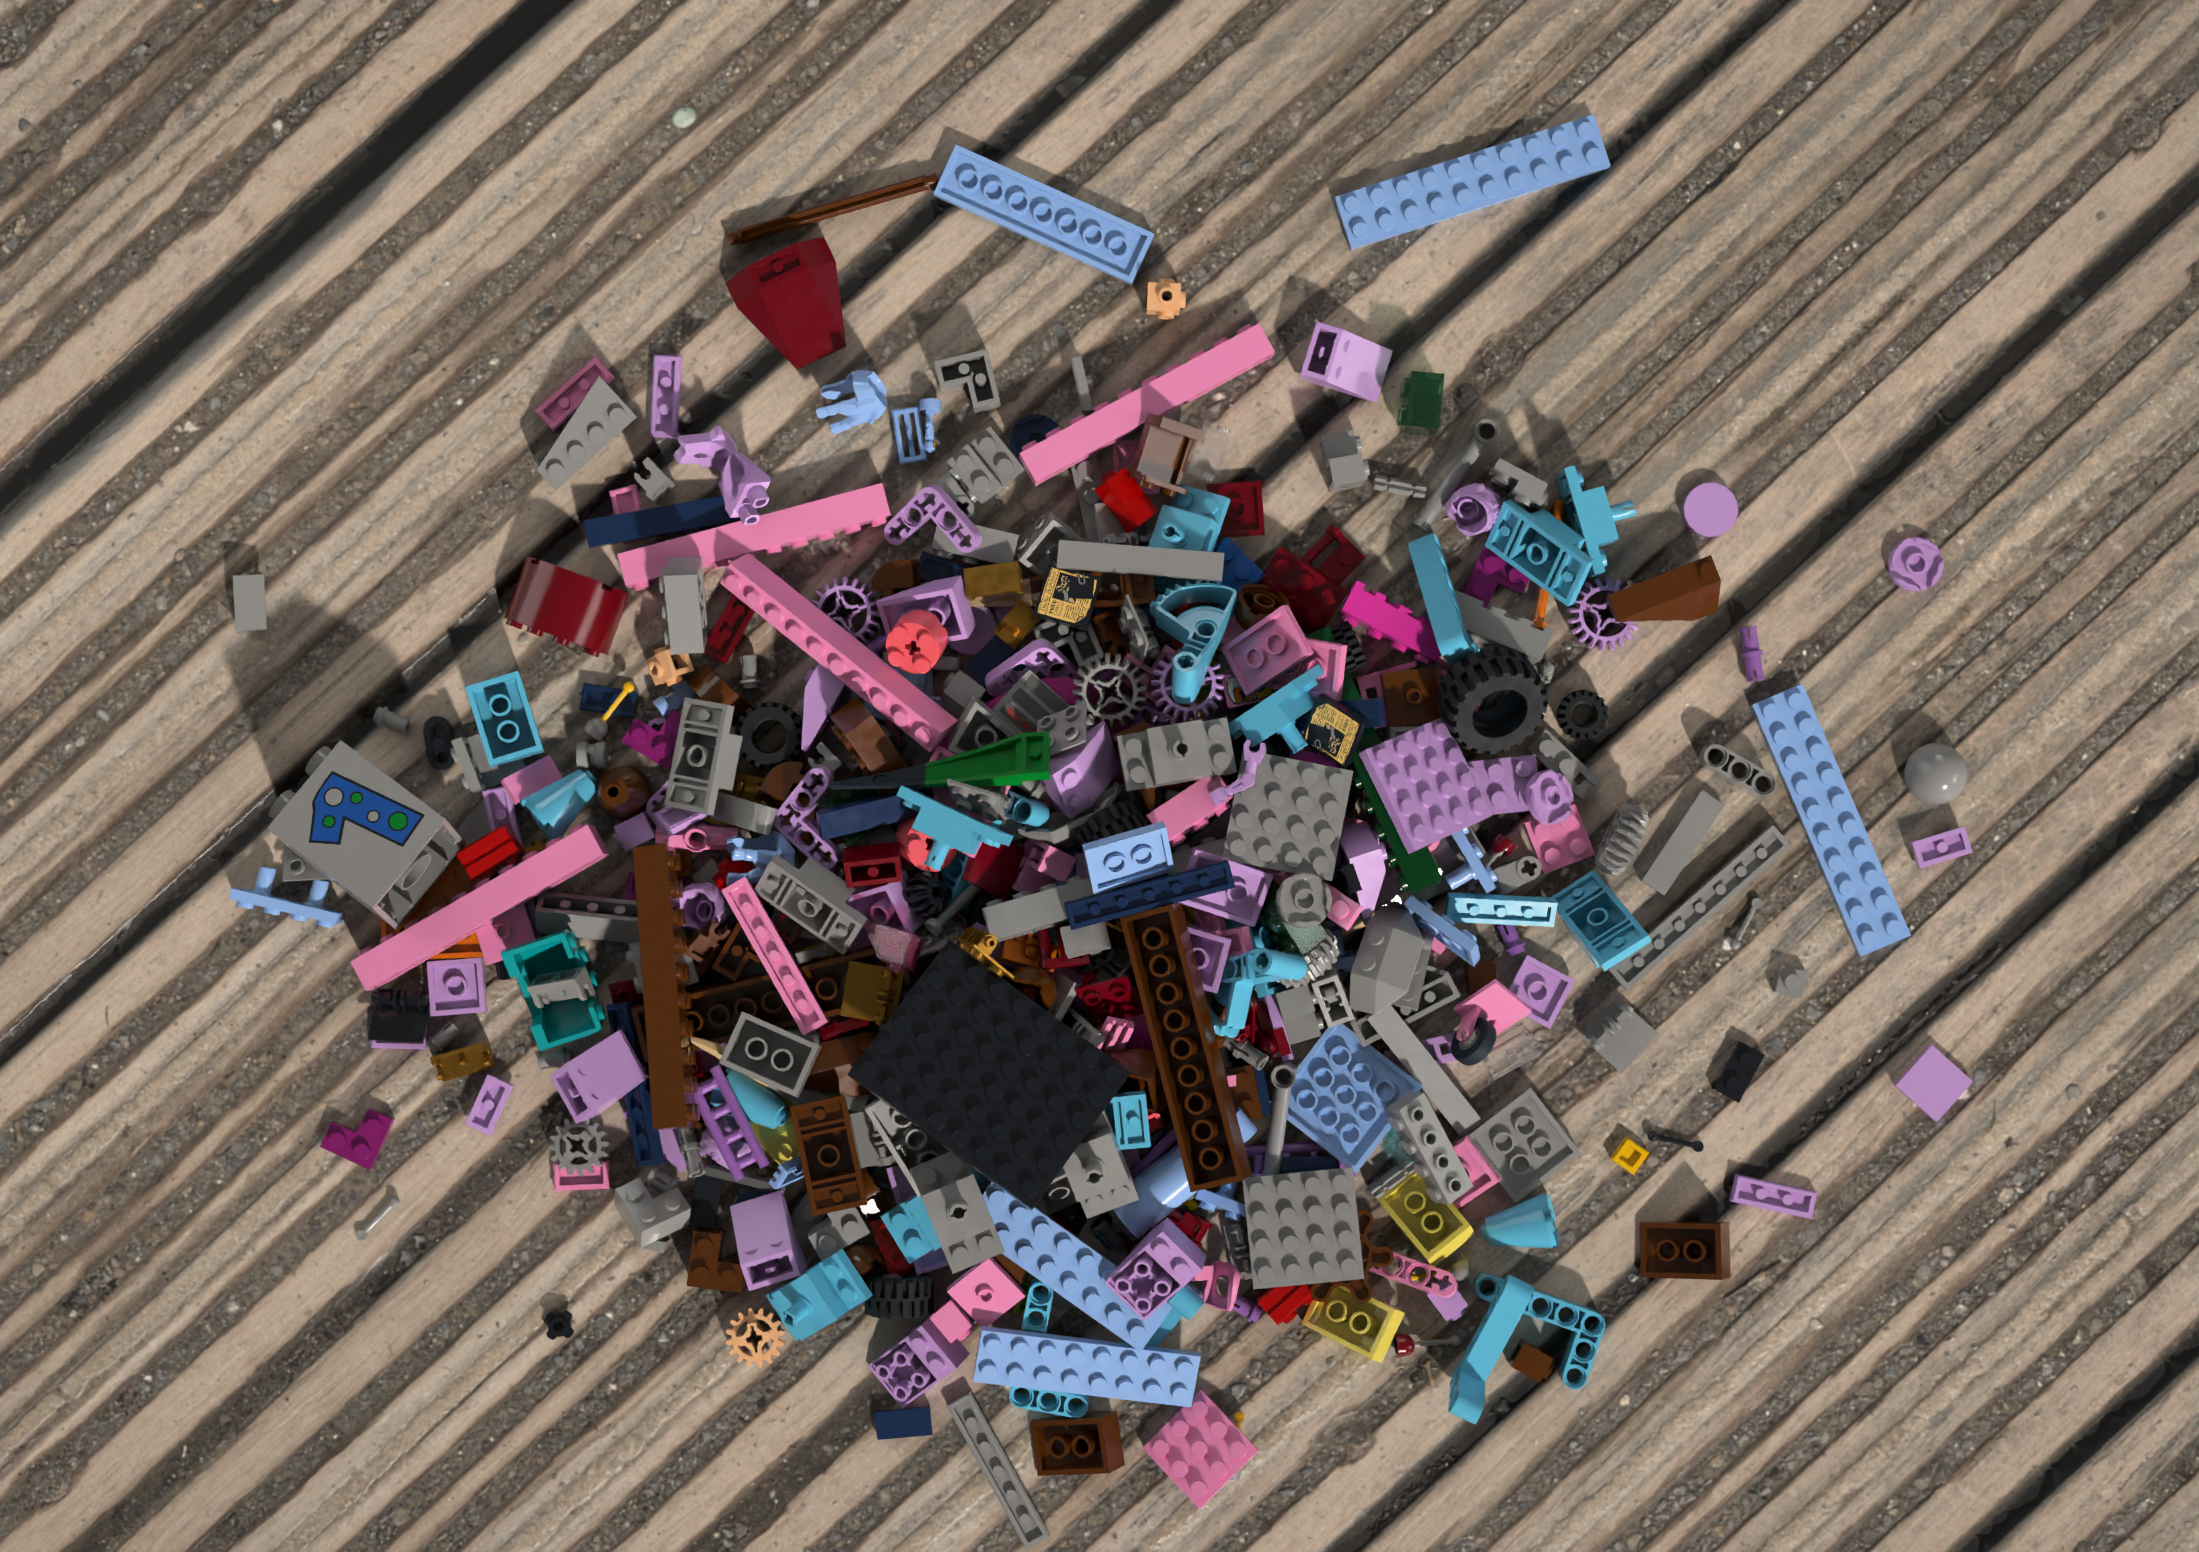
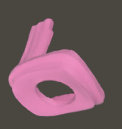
[1190,1260,1240,1311]

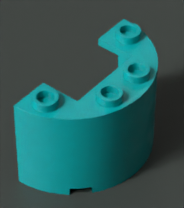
[500,929,607,1051]

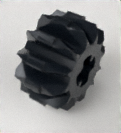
[904,871,950,918]

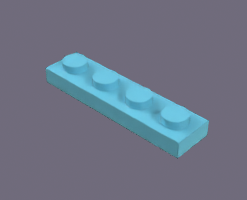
[1444,892,1558,927]

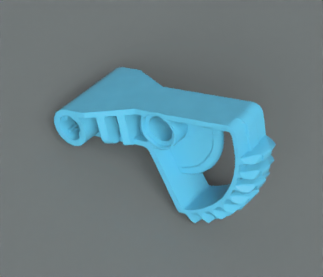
[1150,580,1237,704]
[1204,948,1307,1038]

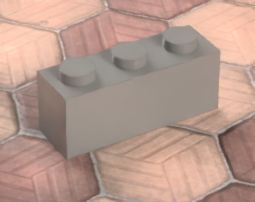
[931,518,1020,566]

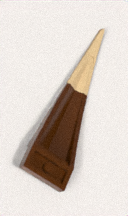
[969,570,1156,608]

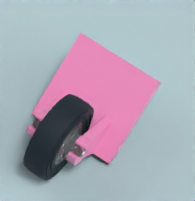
[1451,979,1532,1066]

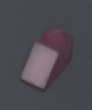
[863,921,924,974]

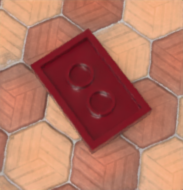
[1257,546,1349,633]

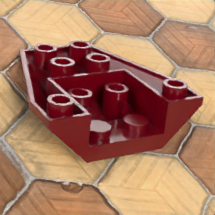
[725,237,846,370]

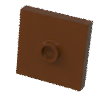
[1380,666,1441,728]

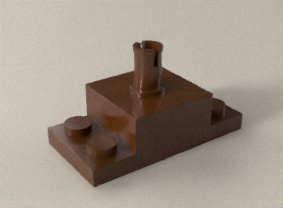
[790,1094,868,1216]

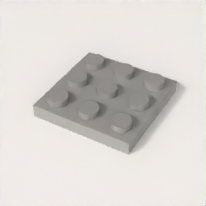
[1468,1087,1581,1203]

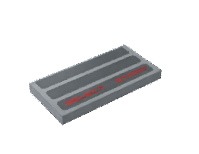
[992,668,1094,734]

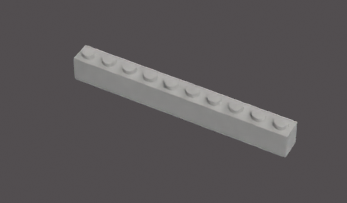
[982,834,1257,943]

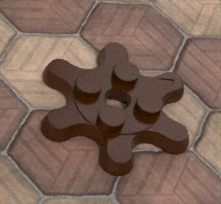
[1310,1210,1394,1303]

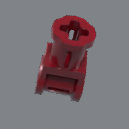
[1161,1208,1214,1249]

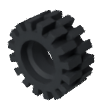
[1330,621,1367,673]
[1556,689,1609,740]

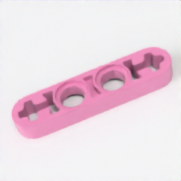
[1368,1245,1458,1298]

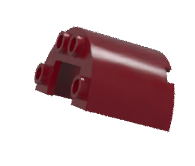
[504,556,630,657]

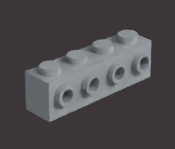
[535,891,639,943]
[1385,1091,1474,1205]

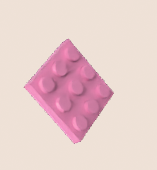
[1143,1389,1259,1509]

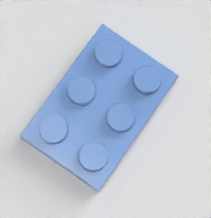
[1082,821,1175,895]
[1404,895,1481,967]

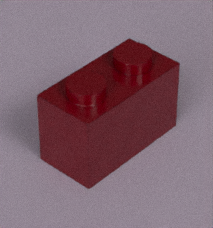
[843,842,903,888]

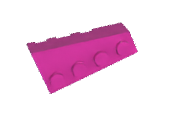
[1338,580,1441,666]

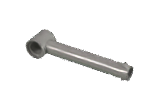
[1412,419,1500,532]
[1263,1061,1298,1175]

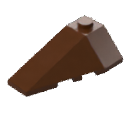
[1606,555,1721,622]
[769,1031,876,1097]

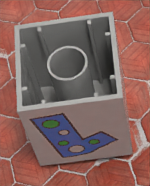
[267,740,466,930]

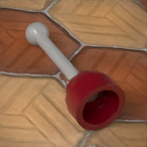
[1466,833,1516,893]
[1394,1334,1461,1357]

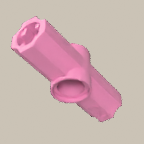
[655,821,741,852]

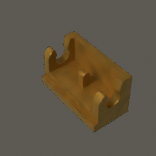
[963,561,1024,601]
[430,1040,496,1082]

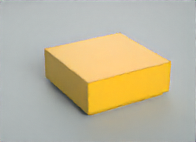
[1610,1136,1649,1175]

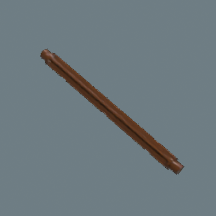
[727,173,938,245]

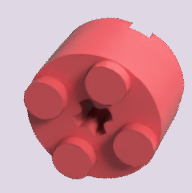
[886,609,948,674]
[895,817,957,872]

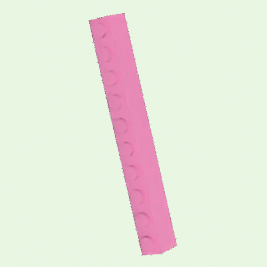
[1019,323,1275,486]
[617,483,893,591]
[720,553,958,752]
[350,823,610,991]

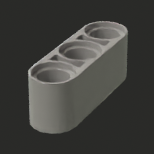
[1699,744,1776,797]
[710,791,777,836]

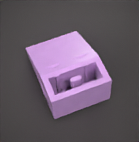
[1299,322,1393,403]
[550,1029,648,1124]
[730,1190,808,1291]
[1104,1218,1207,1321]
[868,1314,970,1408]

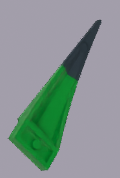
[829,731,1050,790]

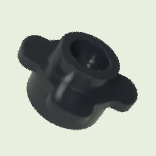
[545,1311,574,1340]

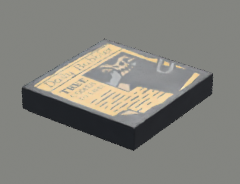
[1033,564,1102,631]
[1302,693,1368,769]

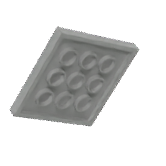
[1222,750,1353,881]
[1242,1167,1364,1289]

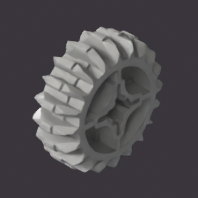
[1072,652,1147,728]
[1595,803,1649,876]
[1272,925,1340,988]

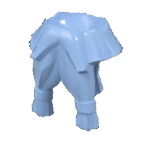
[816,370,888,435]
[726,830,795,886]

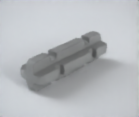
[1373,475,1427,499]
[1368,1156,1415,1199]

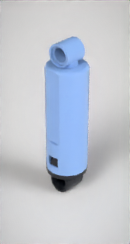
[1089,1107,1257,1250]

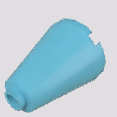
[520,769,598,840]
[709,1067,789,1129]
[1481,1193,1559,1248]

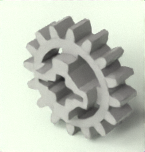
[548,1118,610,1176]

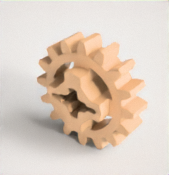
[725,1306,786,1368]

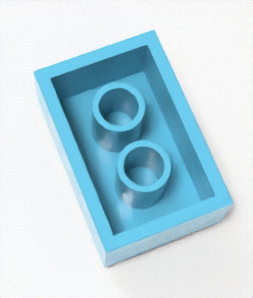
[465,671,545,768]

